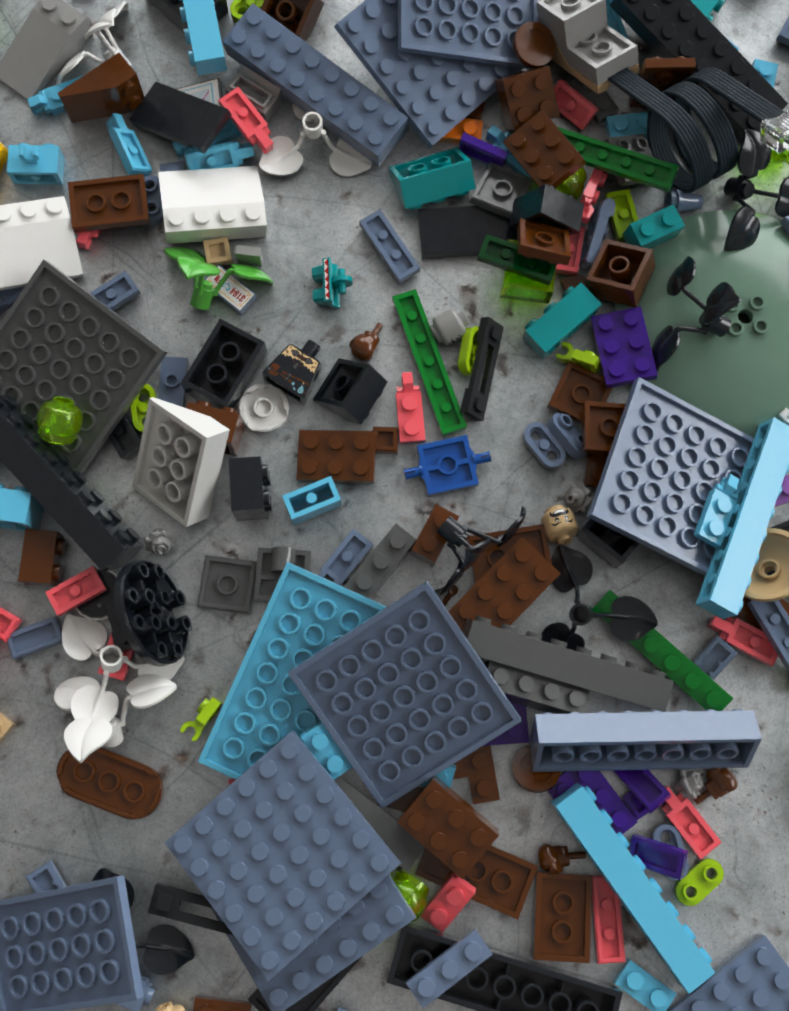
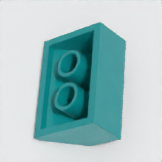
[388,147,476,210]

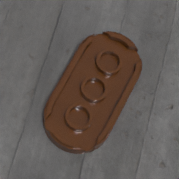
[56,747,163,820]

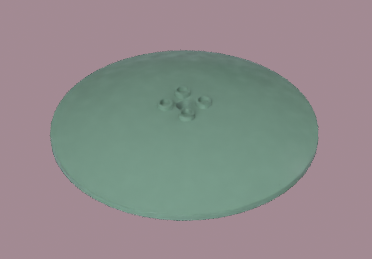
[614,210,789,438]

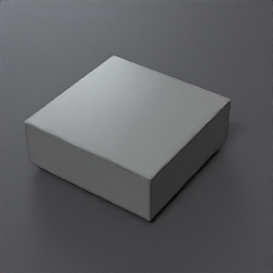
[235,245,263,267]

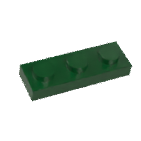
[477,234,557,286]

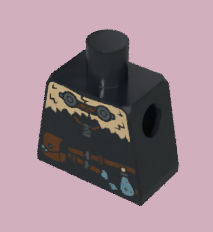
[262,340,321,405]

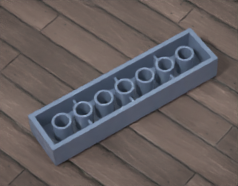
[222,3,409,167]
[529,709,762,772]

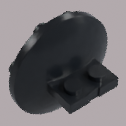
[104,560,192,667]

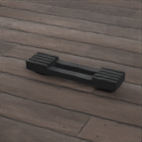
[460,317,504,421]
[148,883,233,935]

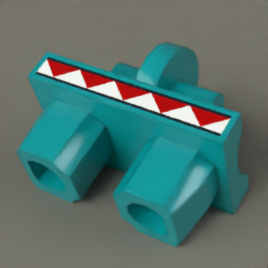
[312,257,353,309]

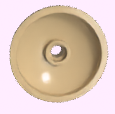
[744,528,789,602]

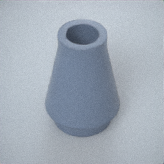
[664,189,703,213]

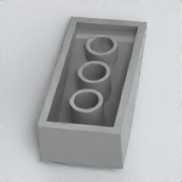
[0,0,93,101]

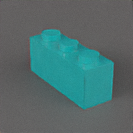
[523,282,602,360]

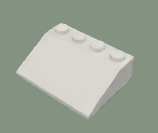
[158,166,267,244]
[0,196,83,291]
[132,397,230,527]

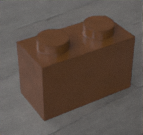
[410,504,459,567]
[18,528,66,587]

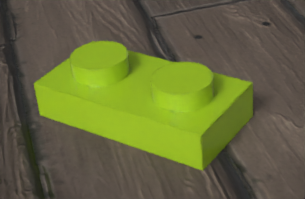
[604,189,639,242]

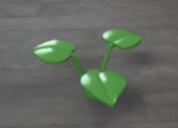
[164,247,273,310]

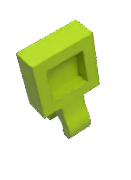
[556,342,601,374]
[180,697,223,742]

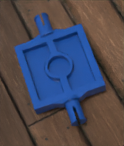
[404,435,491,497]

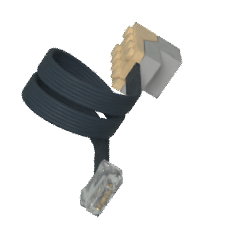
[536,0,789,194]

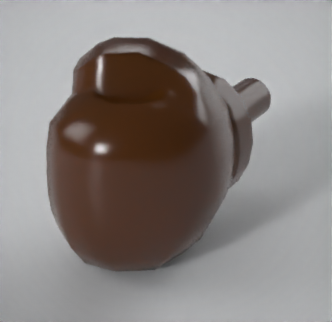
[349,323,383,361]
[693,768,738,805]
[538,844,586,874]

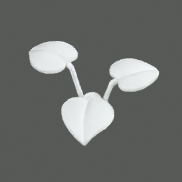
[56,1,132,85]
[259,104,372,177]
[62,614,185,722]
[54,674,177,763]

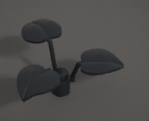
[724,129,789,251]
[652,256,742,372]
[434,506,526,596]
[541,545,658,651]
[92,868,195,975]

